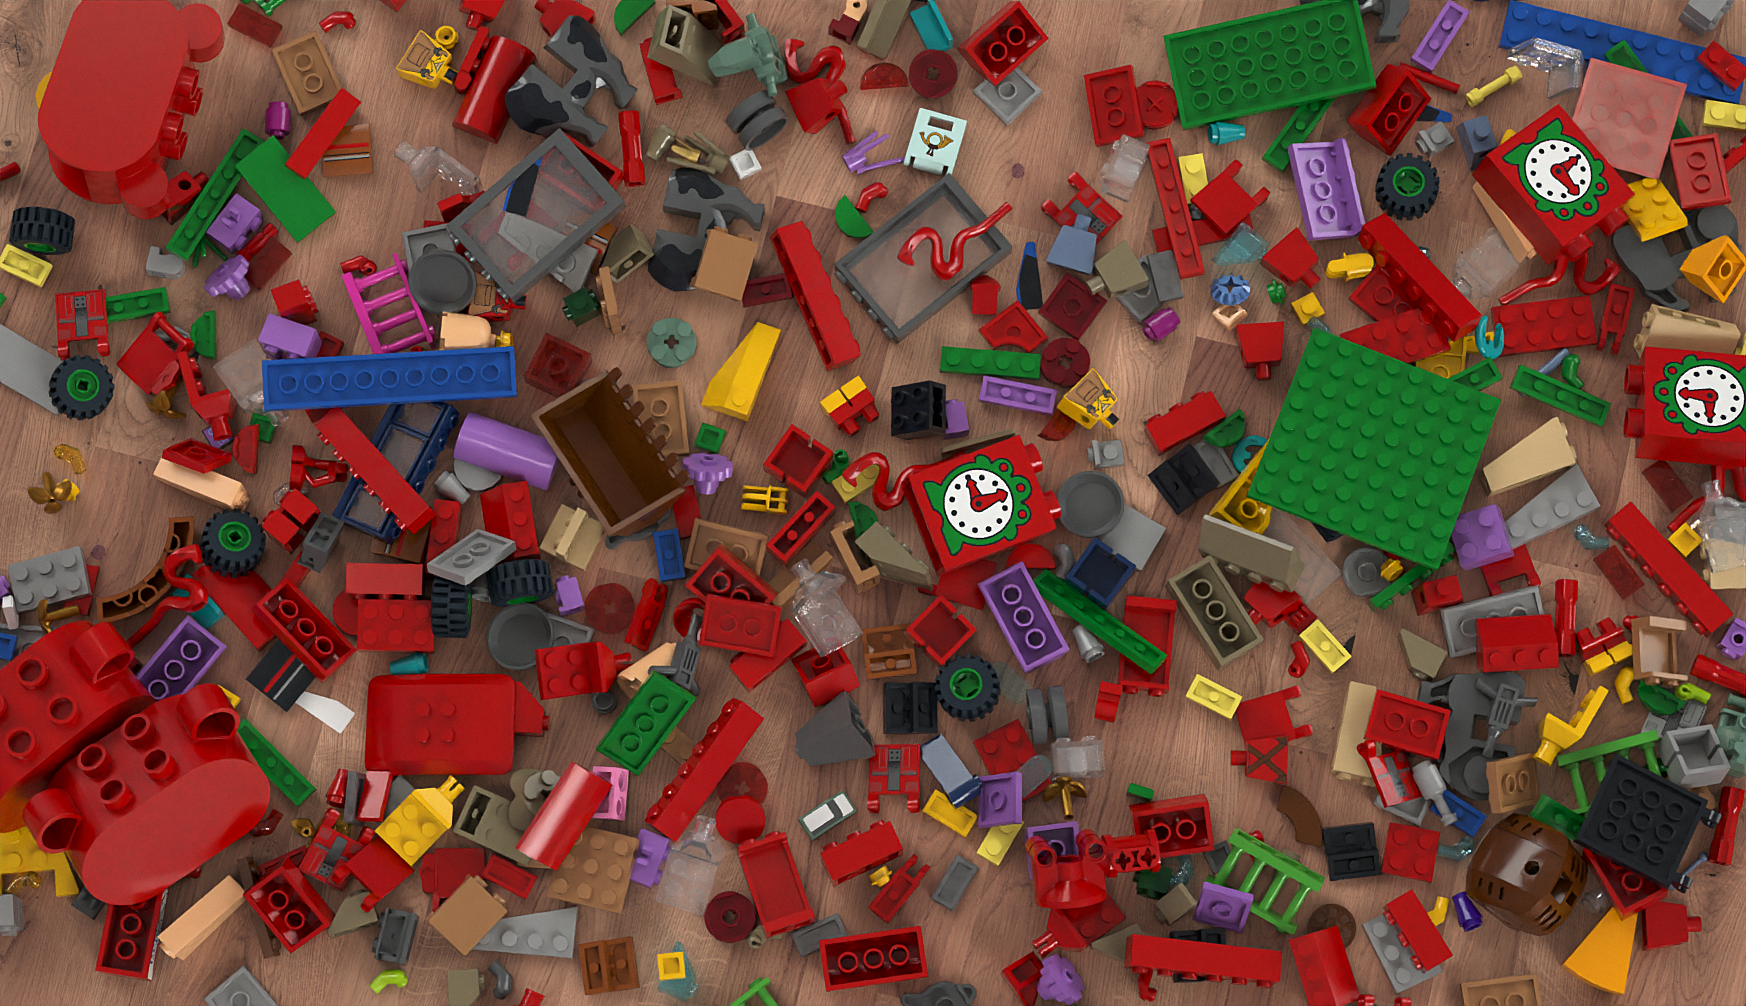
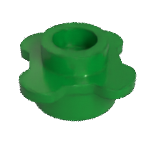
[1267,279,1287,305]

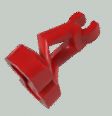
[289,445,348,491]

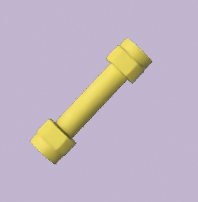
[1465,66,1522,107]

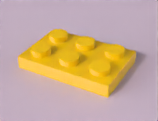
[1623,177,1688,242]

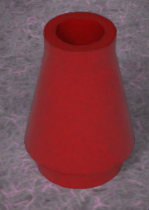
[325,769,349,808]

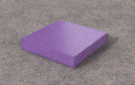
[978,772,1022,828]
[1193,881,1254,933]

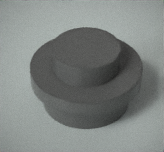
[591,690,617,714]

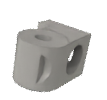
[145,246,185,279]

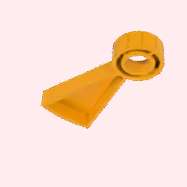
[1561,906,1638,996]

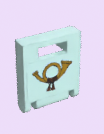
[904,108,967,176]

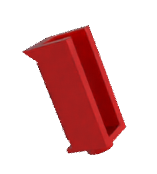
[639,37,683,105]

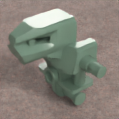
[708,13,787,97]
[1696,693,1746,779]

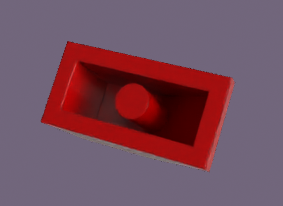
[515,681,550,737]

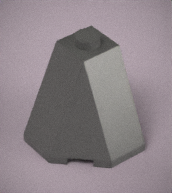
[795,691,876,766]

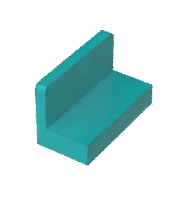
[909,0,953,52]
[172,574,225,630]

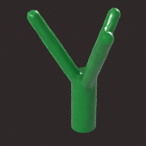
[192,235,228,268]

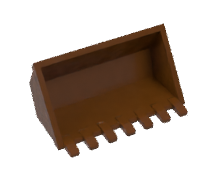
[530,367,690,537]

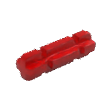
[236,223,278,262]

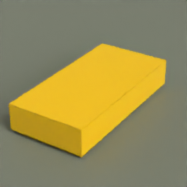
[922,789,978,838]

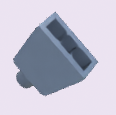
[1456,115,1497,171]
[1046,214,1097,276]

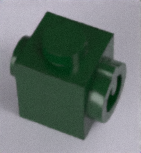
[562,287,601,327]
[1132,862,1173,900]

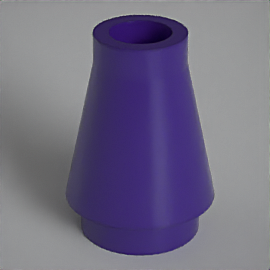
[1452,892,1483,932]

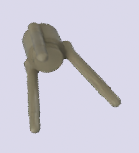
[666,131,730,176]

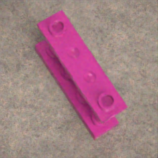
[341,253,438,354]

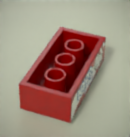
[95,886,170,982]

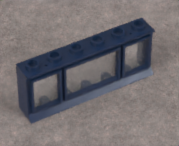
[332,402,460,545]

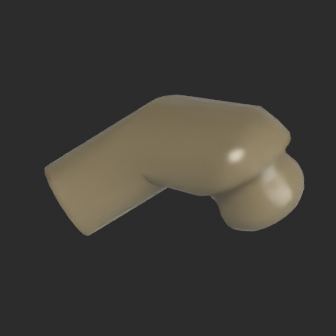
[747,925,783,949]

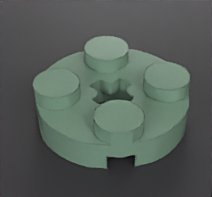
[647,318,697,368]

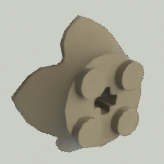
[508,768,561,831]

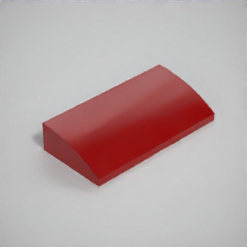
[191,564,276,652]
[515,761,613,871]

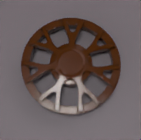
[1308,904,1356,948]

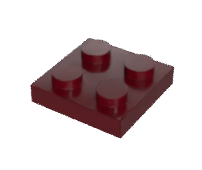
[1038,273,1107,340]

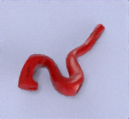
[784,39,856,145]
[897,202,1013,281]
[1498,251,1621,306]
[841,450,966,511]
[1667,465,1746,533]
[126,544,208,648]

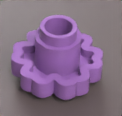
[204,255,250,300]
[682,453,733,494]
[1036,954,1084,1005]

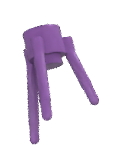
[842,131,905,175]

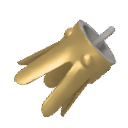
[672,138,706,164]

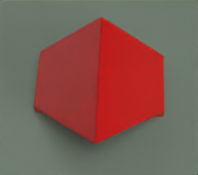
[1001,951,1043,1006]

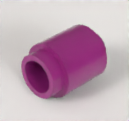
[265,101,291,140]
[1142,307,1180,342]

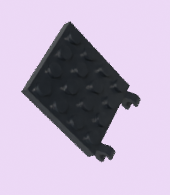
[1573,753,1722,894]

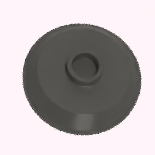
[408,250,477,315]
[1057,471,1124,538]
[487,603,555,670]

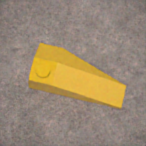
[701,322,781,422]
[1209,439,1272,535]

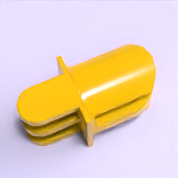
[1325,253,1374,283]
[740,485,790,515]

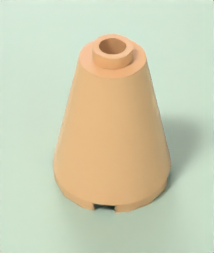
[617,642,676,700]

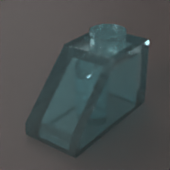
[1211,222,1269,266]
[657,941,699,1003]

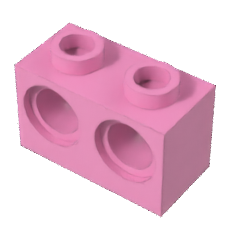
[592,766,629,821]

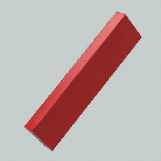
[284,87,361,180]
[1152,214,1254,253]

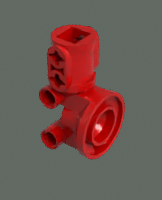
[1025,829,1161,909]

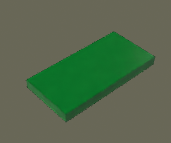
[234,135,336,243]
[596,670,696,776]

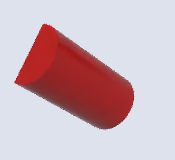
[452,36,536,144]
[251,577,357,683]
[819,926,928,992]

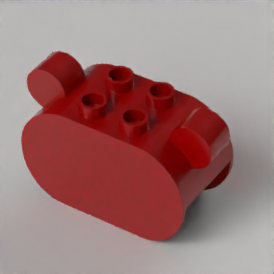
[38,0,225,219]
[0,621,156,833]
[22,683,270,905]

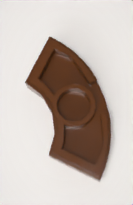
[1277,785,1322,848]

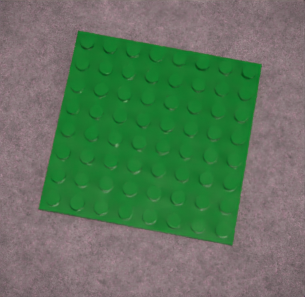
[1246,328,1501,571]

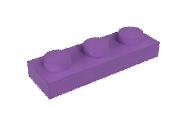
[1410,0,1470,73]
[979,376,1057,416]

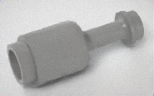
[1412,760,1458,827]

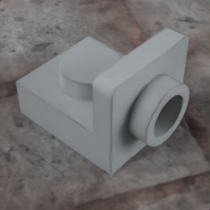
[1415,121,1454,158]
[1087,439,1124,470]

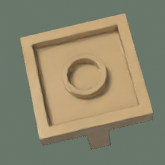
[539,504,606,572]

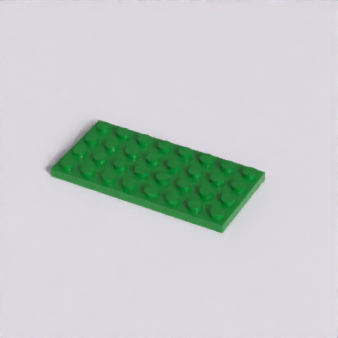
[1163,0,1376,131]

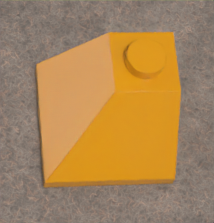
[1679,235,1746,303]

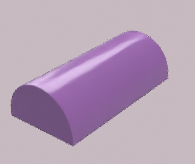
[454,411,560,491]
[977,561,1070,674]
[136,615,227,702]

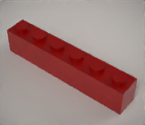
[1358,213,1481,342]
[769,221,861,372]
[315,407,436,534]
[1604,501,1733,638]
[644,697,764,843]
[1124,934,1282,988]

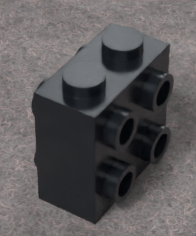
[891,380,946,440]

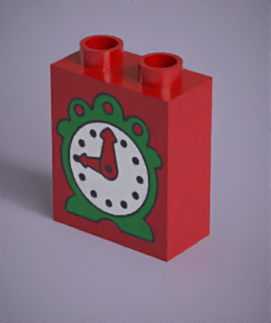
[1472,104,1635,265]
[1623,346,1746,468]
[901,434,1062,577]

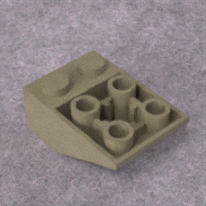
[647,4,723,86]
[854,521,934,591]
[453,785,531,866]

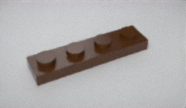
[236,857,281,959]

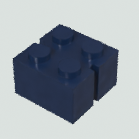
[1065,537,1136,611]

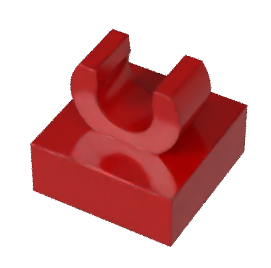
[1283,604,1317,636]

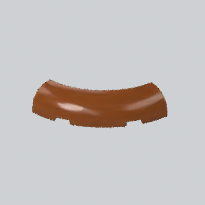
[97,516,194,623]

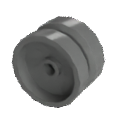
[725,90,789,151]
[1026,685,1069,745]

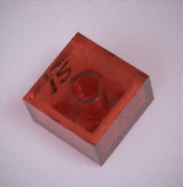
[524,332,593,398]

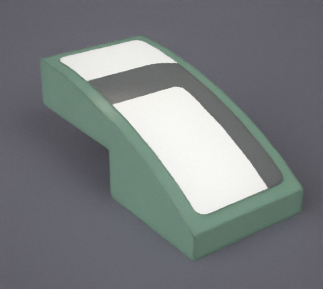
[798,790,857,841]

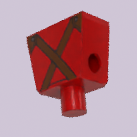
[161,171,209,226]
[1230,734,1288,784]

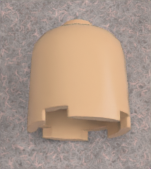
[439,312,496,350]

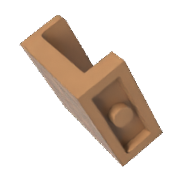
[689,226,758,301]
[830,521,880,595]
[1631,616,1688,688]
[425,874,508,956]

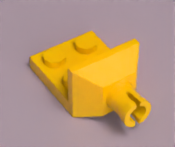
[1533,686,1609,767]
[375,775,465,866]

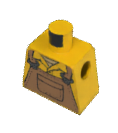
[396,30,458,89]
[1057,368,1120,430]

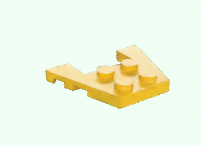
[1415,332,1494,379]
[0,826,81,897]

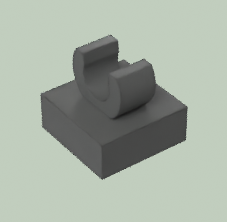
[71,885,105,920]

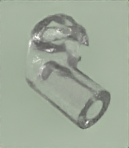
[273,482,310,505]

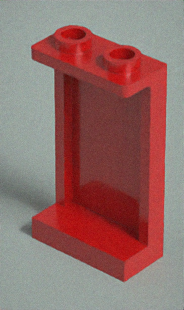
[1118,595,1177,697]
[737,831,815,938]

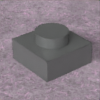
[1202,840,1237,875]

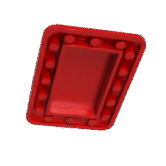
[365,674,516,776]

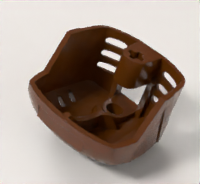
[1465,813,1588,936]

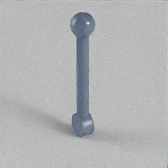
[1668,852,1708,890]

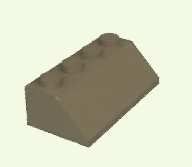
[1198,514,1305,593]
[1165,555,1264,671]

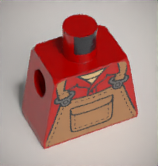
[468,271,527,322]

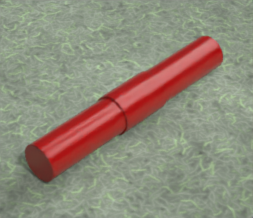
[1399,62,1460,94]

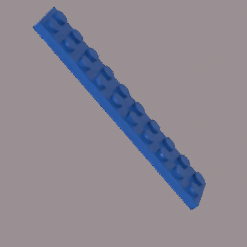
[1498,0,1746,104]
[262,346,517,412]

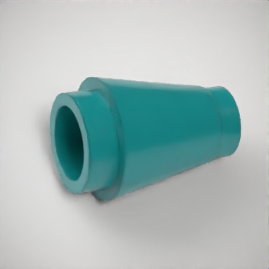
[1207,121,1245,146]
[390,652,429,675]

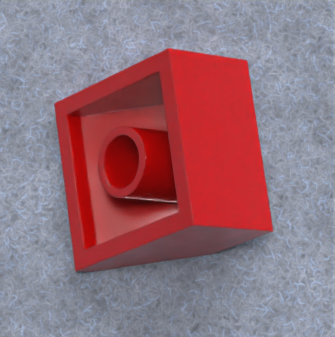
[791,638,860,707]

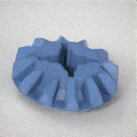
[1210,273,1250,305]

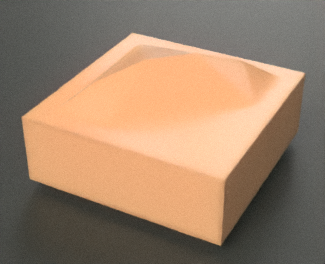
[1212,304,1248,331]

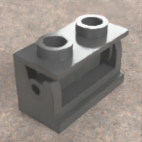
[297,512,344,573]
[372,907,419,966]

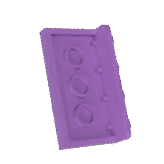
[1287,138,1366,240]

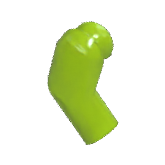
[1675,683,1711,705]
[369,969,408,994]

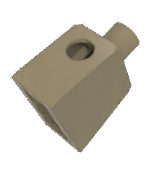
[1085,240,1149,299]

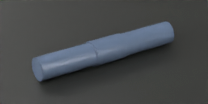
[1518,348,1570,397]

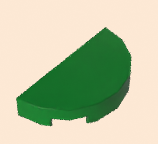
[614,0,656,36]
[835,195,874,239]
[190,310,216,360]
[1203,409,1245,448]
[848,502,878,539]
[1638,680,1686,716]

